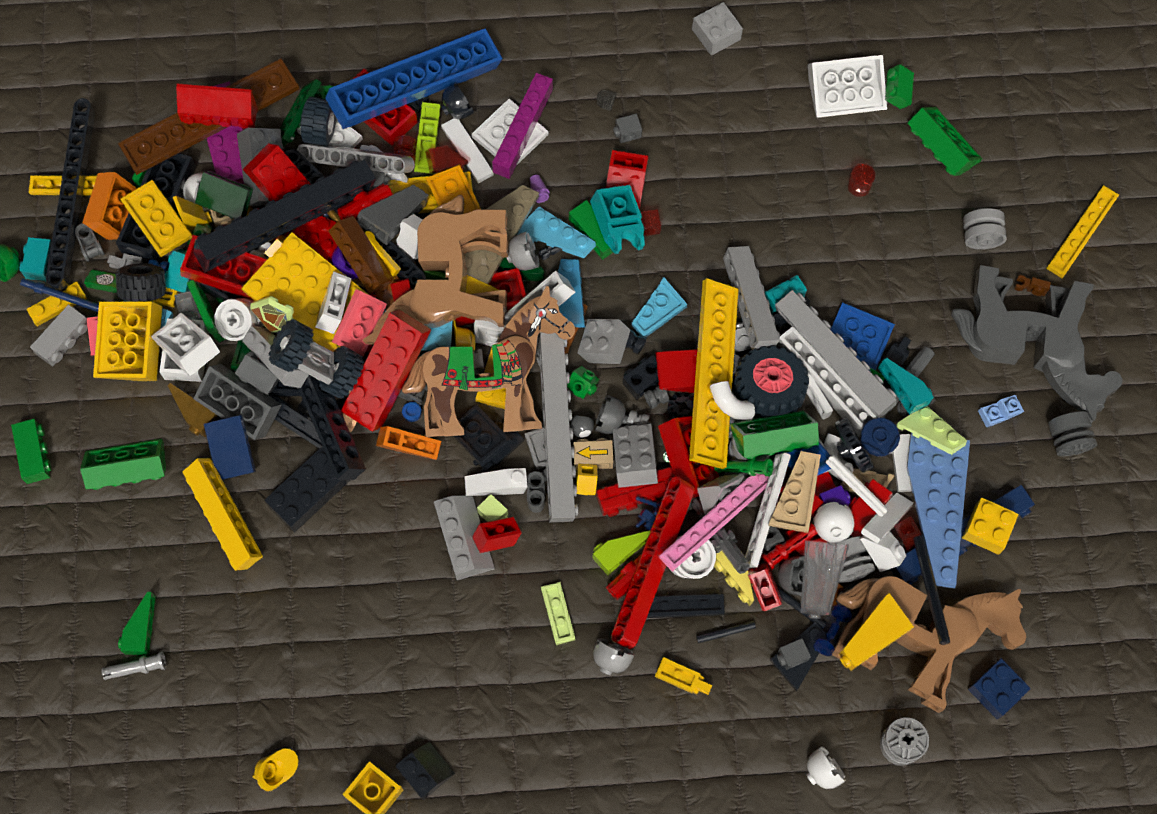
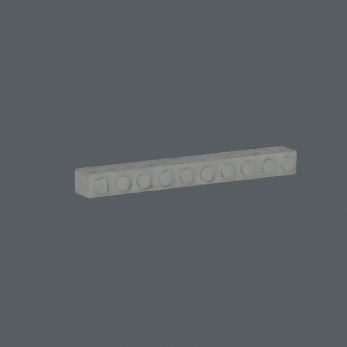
[538,333,578,522]

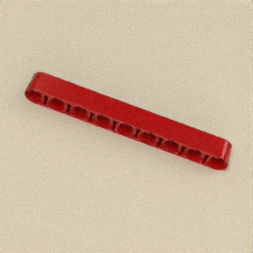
[611,476,695,649]

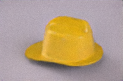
[452,320,476,351]
[252,748,298,791]

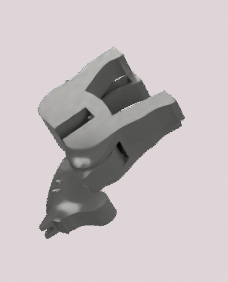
[951,265,1122,424]

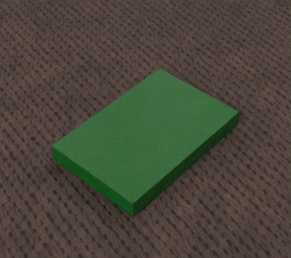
[187,280,225,343]

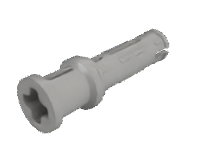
[102,651,166,680]

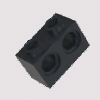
[622,355,659,400]

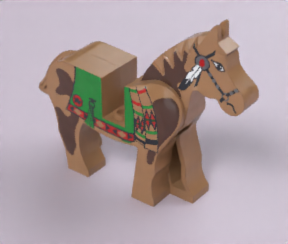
[402,286,575,437]

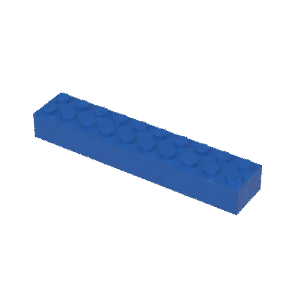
[325,29,502,130]

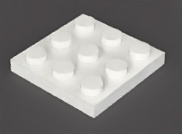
[472,99,548,164]

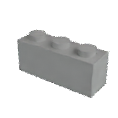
[30,305,88,367]

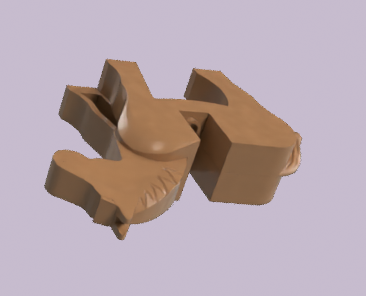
[363,195,509,362]
[831,576,1026,713]

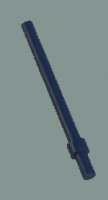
[20,278,99,312]

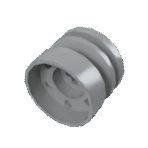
[824,537,875,583]
[880,718,929,766]

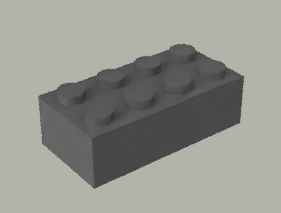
[237,128,283,206]
[193,364,282,440]

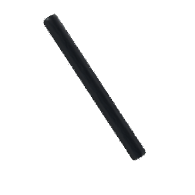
[913,535,951,645]

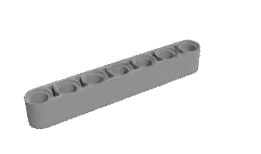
[297,143,415,174]

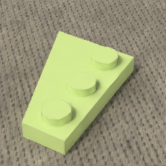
[897,406,967,455]

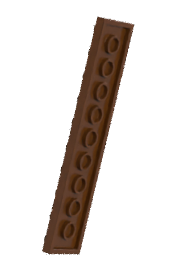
[118,59,300,175]

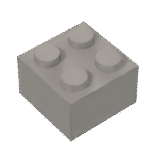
[692,2,743,56]
[578,319,630,364]

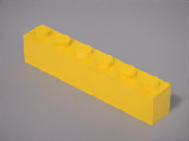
[182,458,263,571]

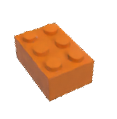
[82,172,137,240]

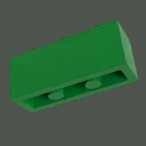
[569,200,613,260]
[11,419,52,484]

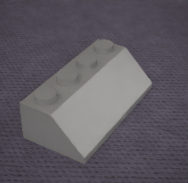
[434,496,495,580]

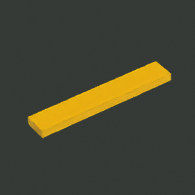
[1046,185,1119,278]

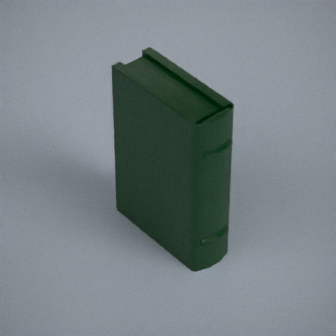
[195,171,253,219]

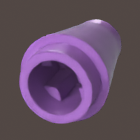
[530,175,549,203]

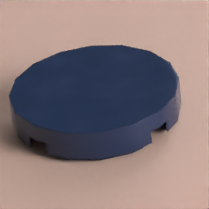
[860,418,900,456]

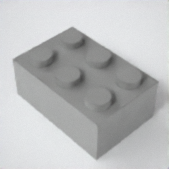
[613,424,658,488]

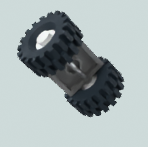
[269,319,364,398]

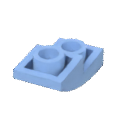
[978,395,1024,428]

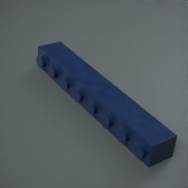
[890,485,1035,585]

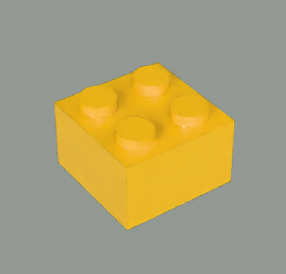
[962,498,1019,555]
[342,761,403,814]

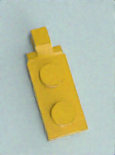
[655,657,712,695]

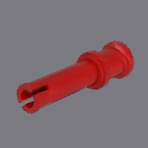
[761,523,818,570]

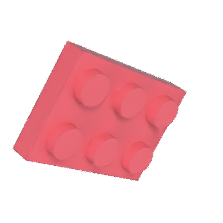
[332,289,387,356]

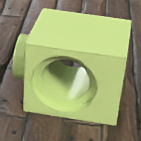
[477,494,508,522]

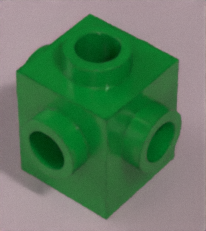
[567,366,599,399]

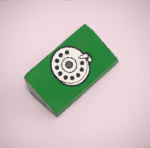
[84,270,117,293]

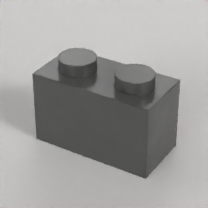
[235,351,279,395]

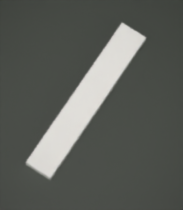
[745,453,791,568]

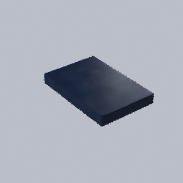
[204,415,256,480]

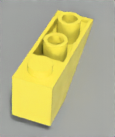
[714,551,754,606]

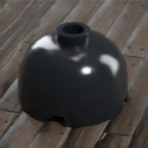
[441,82,474,120]

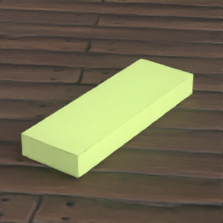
[541,582,575,645]

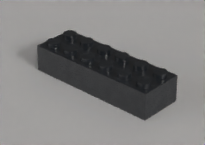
[116,153,196,261]

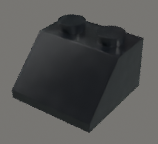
[396,742,455,801]

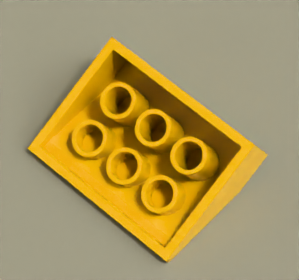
[93,302,162,381]

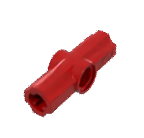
[337,184,393,220]
[606,554,642,600]

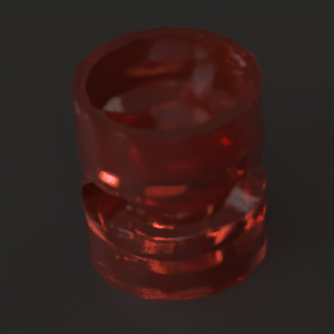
[393,135,417,167]
[848,164,875,197]

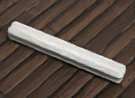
[826,455,888,516]

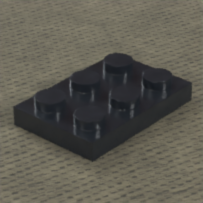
[453,404,512,467]

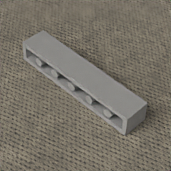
[723,246,780,351]

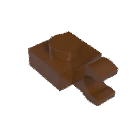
[1014,275,1051,296]

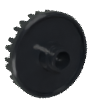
[835,417,874,473]

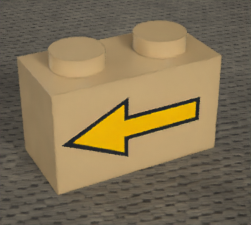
[573,438,613,470]

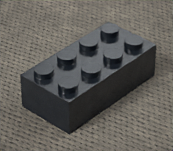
[264,447,351,533]

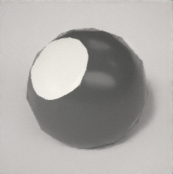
[570,415,594,438]

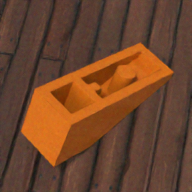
[376,426,441,460]

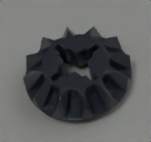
[667,392,694,419]

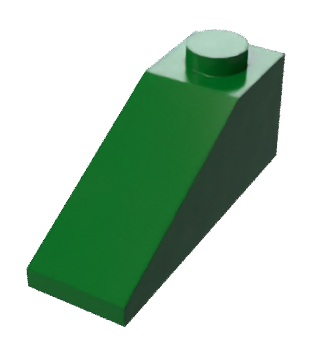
[118,592,156,655]

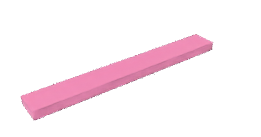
[659,474,769,572]

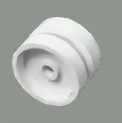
[214,297,264,341]
[673,535,716,579]

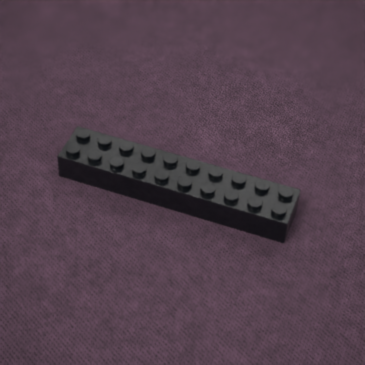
[193,159,376,273]

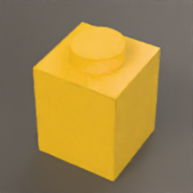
[576,464,598,495]

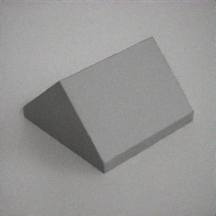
[697,473,744,515]

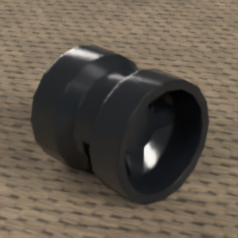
[625,330,647,355]

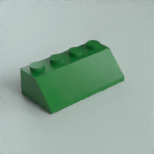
[908,107,983,176]
[730,411,819,459]
[80,439,166,490]

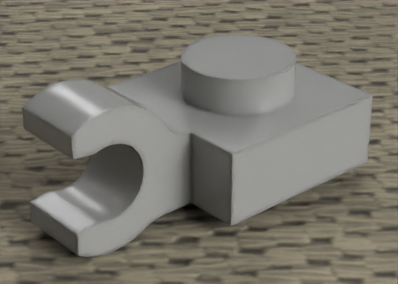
[107,254,143,269]

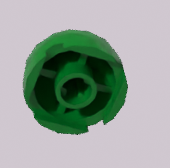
[0,244,20,282]

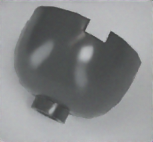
[594,394,628,434]
[778,556,817,596]

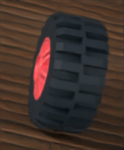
[733,346,809,418]

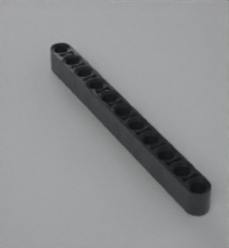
[46,98,95,292]
[285,149,426,290]

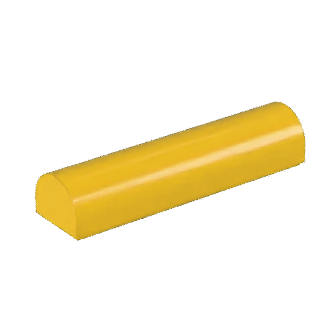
[29,176,97,195]

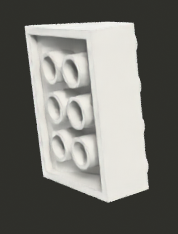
[808,55,887,118]

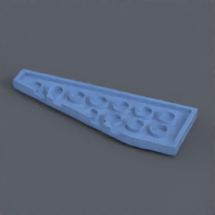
[907,432,970,588]

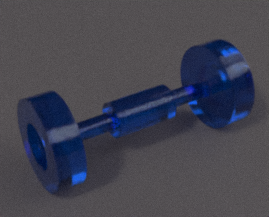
[814,605,852,656]

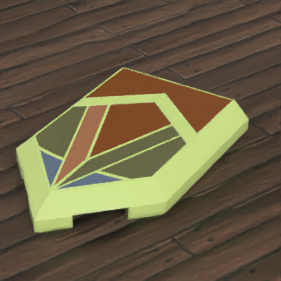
[251,296,294,333]

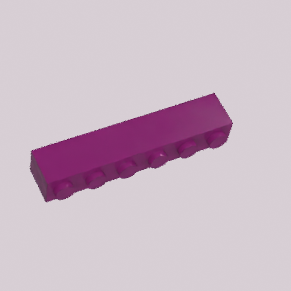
[492,73,553,179]

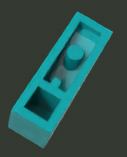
[878,358,934,415]

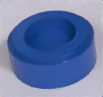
[402,402,422,422]

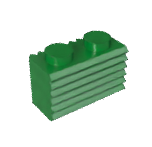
[885,65,914,109]

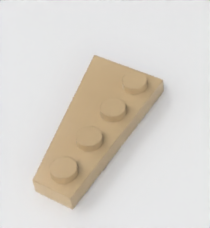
[768,451,821,533]

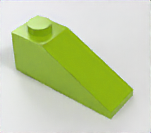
[592,530,651,575]

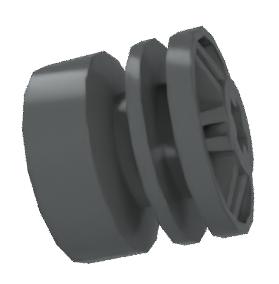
[1048,411,1097,456]

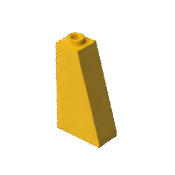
[839,593,914,671]

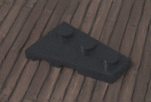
[770,622,829,691]

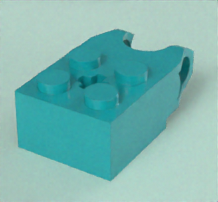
[590,185,645,254]

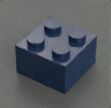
[968,659,1031,719]

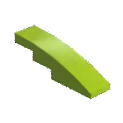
[414,102,441,174]

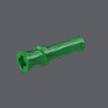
[714,459,774,477]

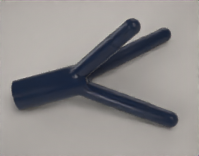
[636,497,662,528]

